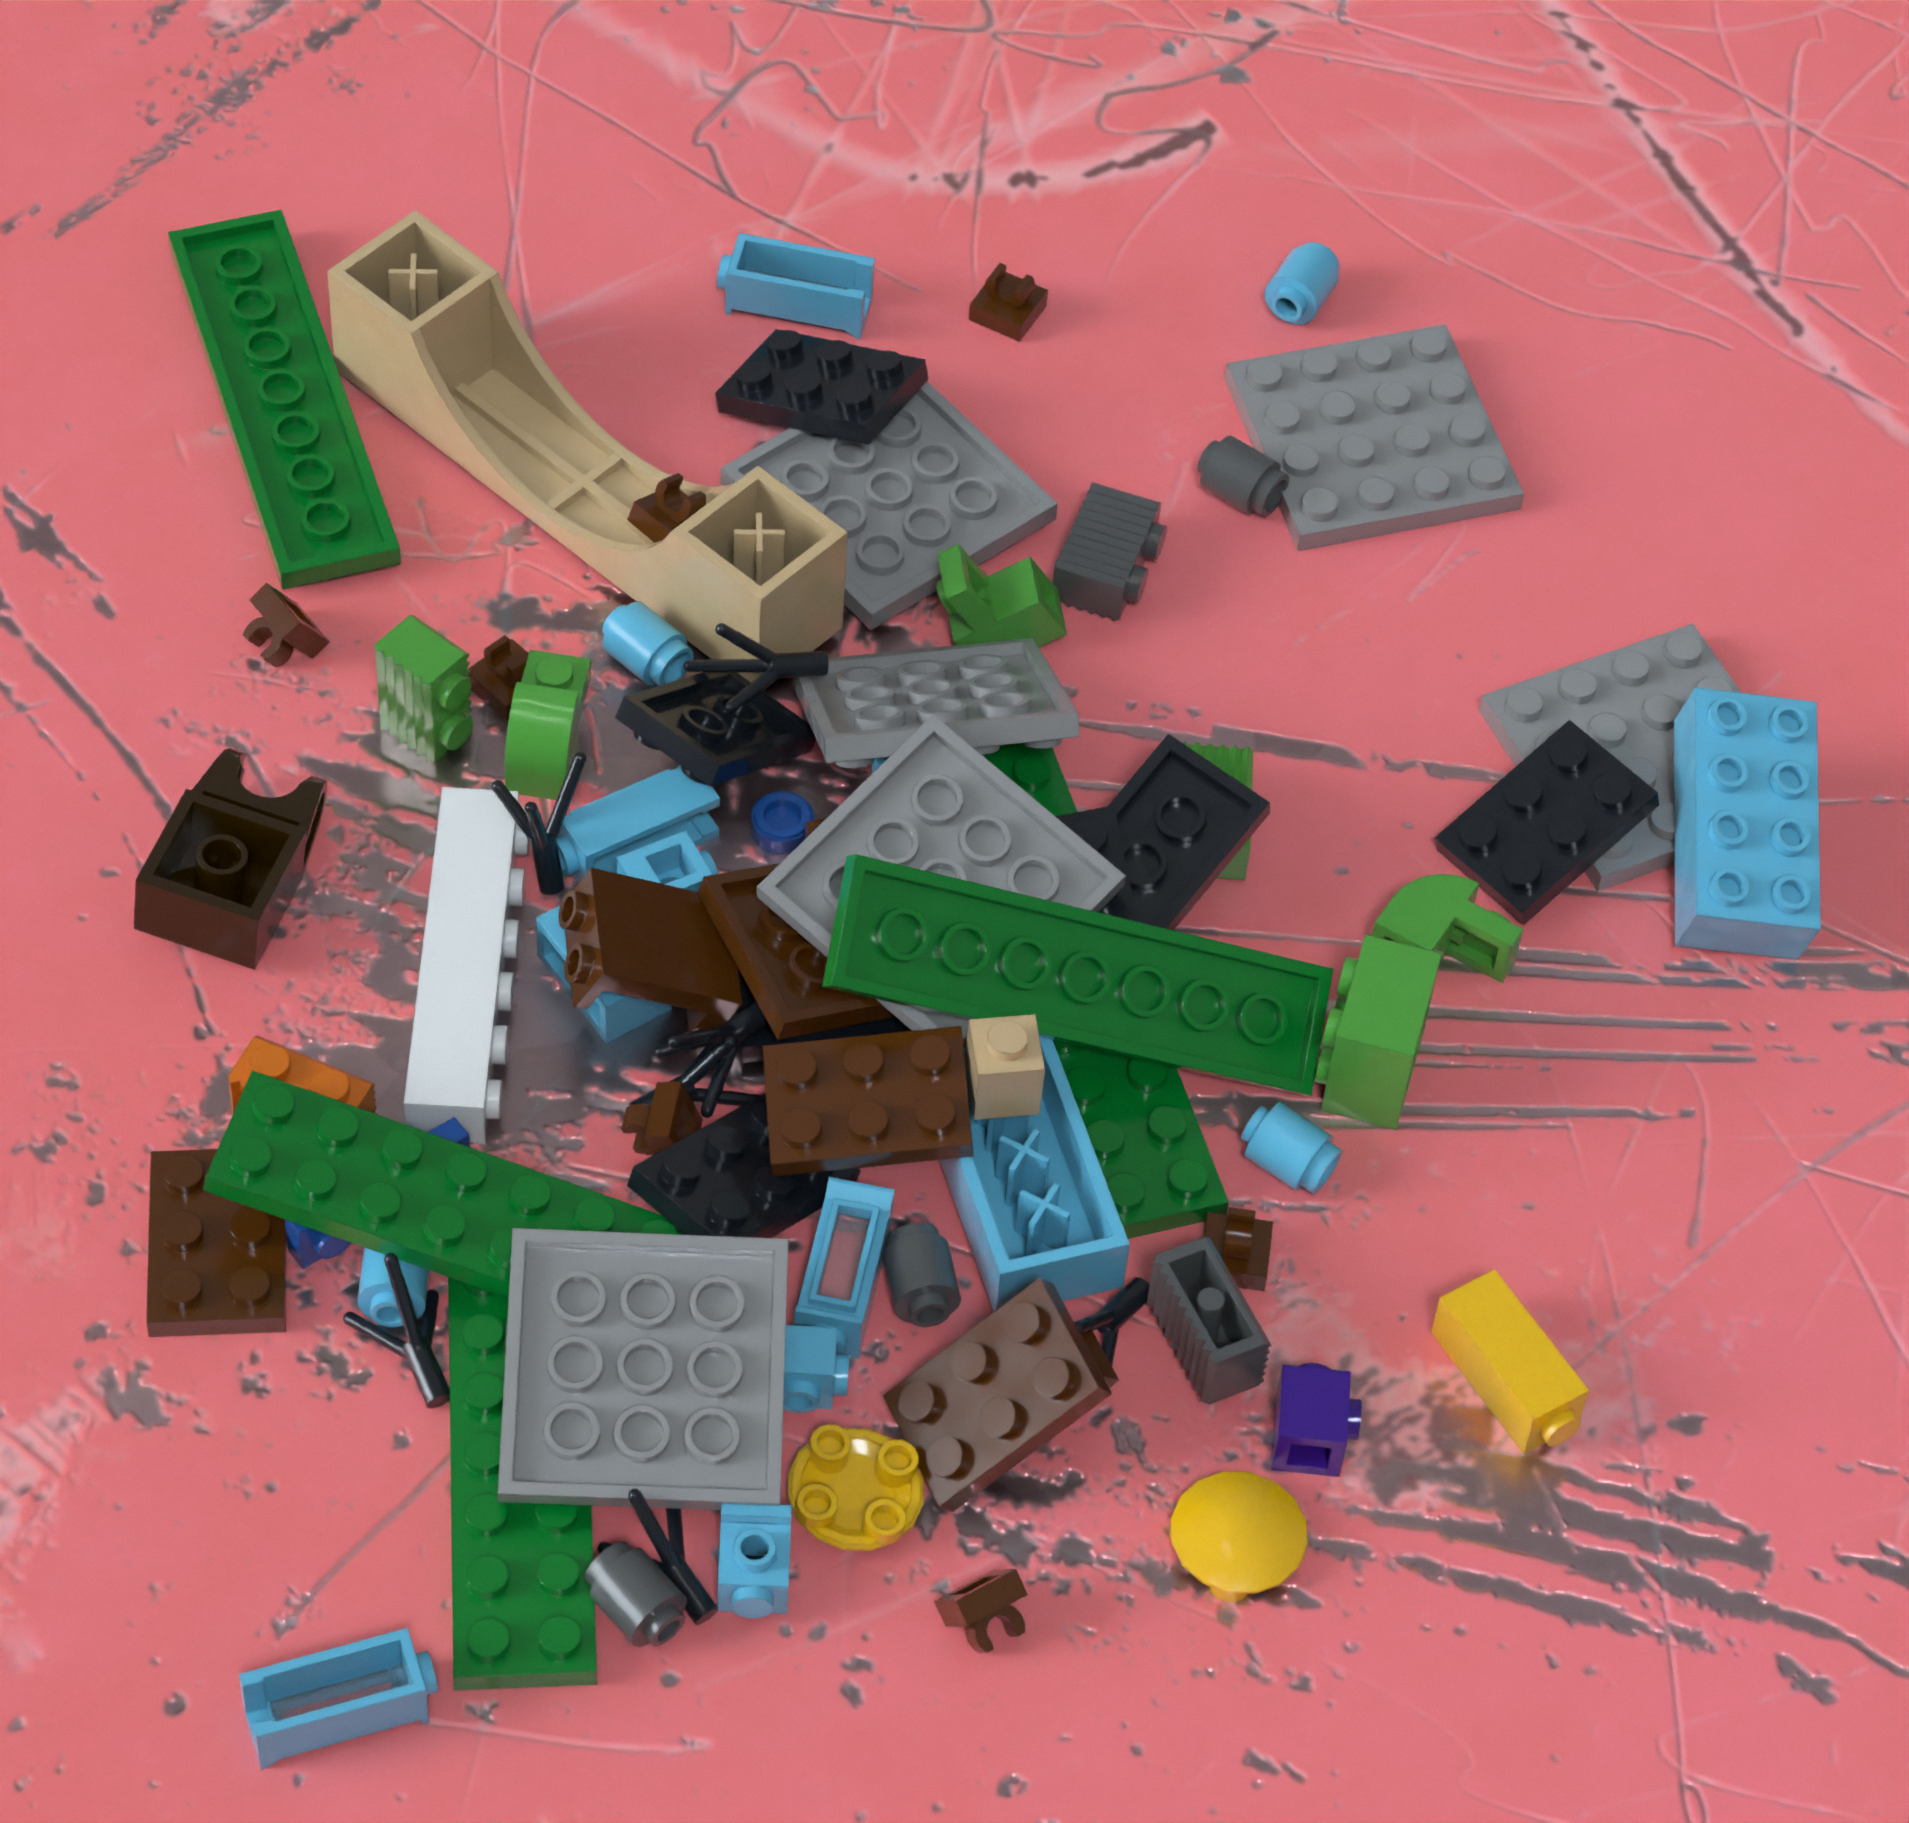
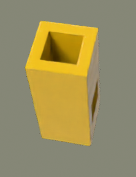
[1431,1269,1589,1454]

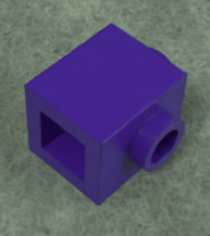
[1271,1363,1362,1477]

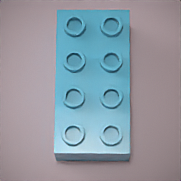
[1674,687,1821,960]
[940,1037,1130,1312]

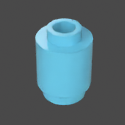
[1265,242,1339,325]
[602,602,694,686]
[1241,1102,1343,1194]
[357,1247,430,1327]

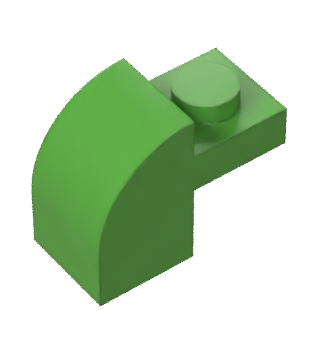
[936,544,1067,647]
[505,650,591,800]
[1372,874,1524,983]

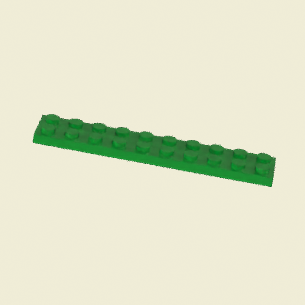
[983,743,1229,1239]

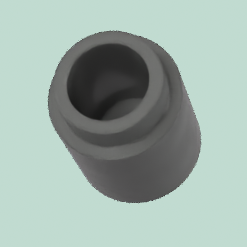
[1197,435,1289,517]
[883,1222,961,1327]
[584,1541,687,1647]

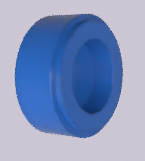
[751,791,814,855]

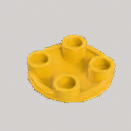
[788,1424,924,1551]
[1169,1471,1308,1602]

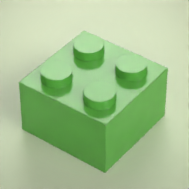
[1314,934,1442,1130]

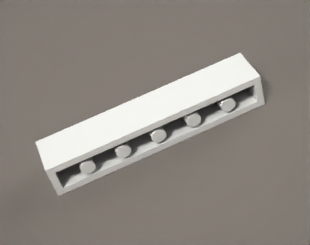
[404,787,530,1144]

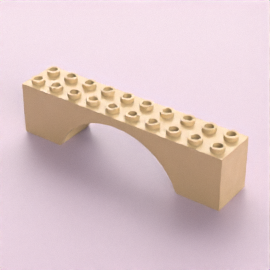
[327,210,848,690]

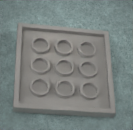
[1224,324,1524,551]
[721,381,1058,630]
[1479,624,1741,892]
[792,638,1079,768]
[757,714,1126,1047]
[498,1228,789,1510]

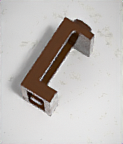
[559,868,743,1032]

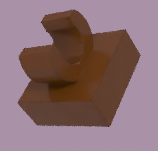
[969,263,1048,342]
[627,473,706,543]
[243,583,330,667]
[468,635,529,722]
[621,1081,703,1155]
[1204,1207,1273,1291]
[934,1569,1028,1653]

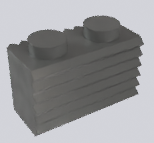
[1053,482,1167,621]
[1146,1237,1271,1405]

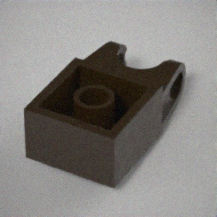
[134,748,327,970]

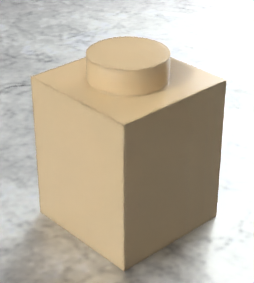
[965,1014,1045,1120]

